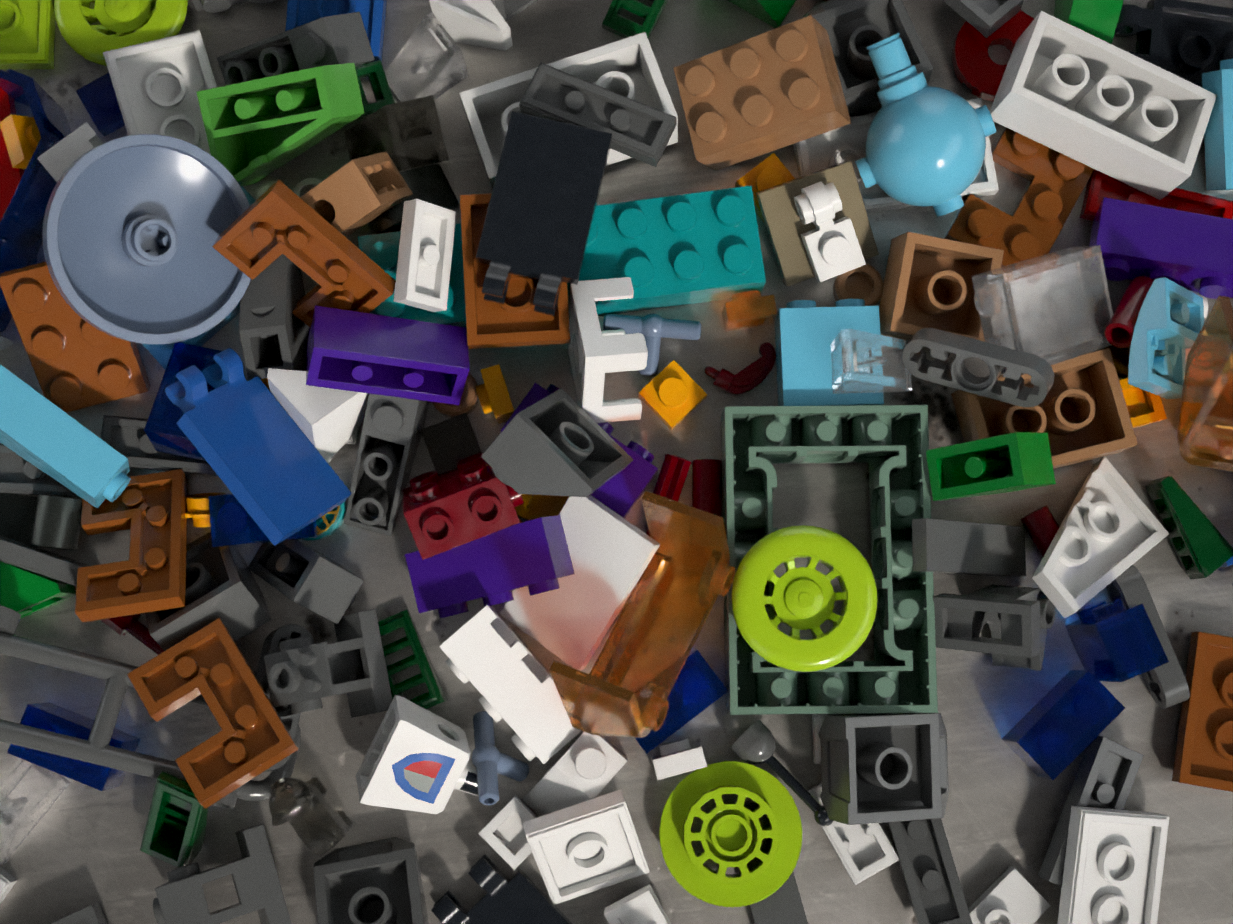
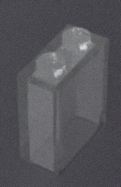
[972,245,1113,375]

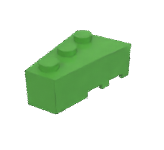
[196,63,365,186]

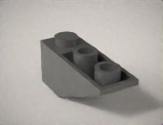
[217,12,375,85]
[239,254,310,380]
[344,394,429,536]

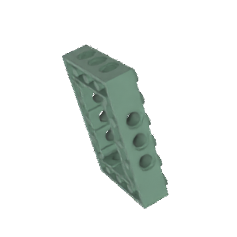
[721,405,938,715]

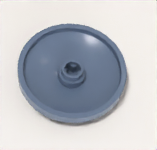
[42,134,251,345]

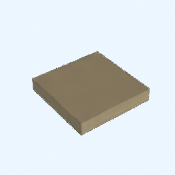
[756,161,879,287]

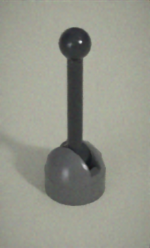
[731,719,833,826]

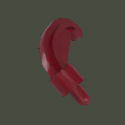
[704,342,776,395]

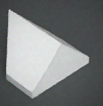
[429,0,513,51]
[267,368,369,463]

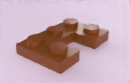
[944,127,1094,285]
[212,180,396,328]
[75,469,188,622]
[127,618,299,809]

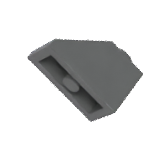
[247,536,364,624]

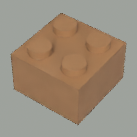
[879,232,1004,342]

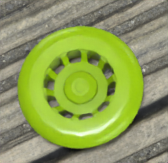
[54,0,188,66]
[732,525,878,672]
[659,761,802,907]

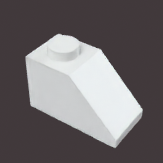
[522,724,627,816]

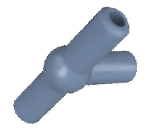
[603,313,702,376]
[472,711,529,805]

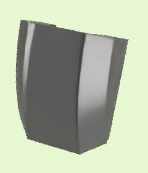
[803,0,933,117]
[818,713,949,825]
[313,837,429,924]

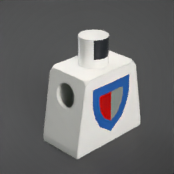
[356,695,478,814]

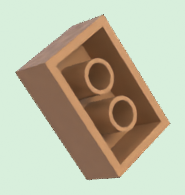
[674,15,851,171]
[951,348,1138,469]

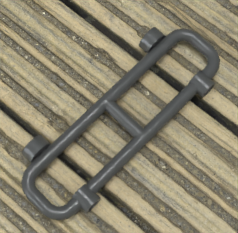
[0,605,301,809]

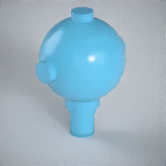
[855,33,997,217]

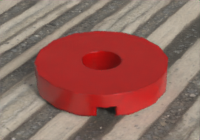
[951,10,1034,102]

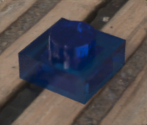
[76,72,125,137]

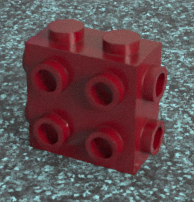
[403,453,524,560]

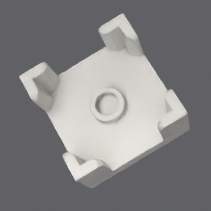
[567,277,648,423]

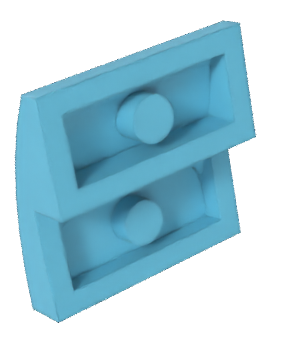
[1128,277,1205,400]

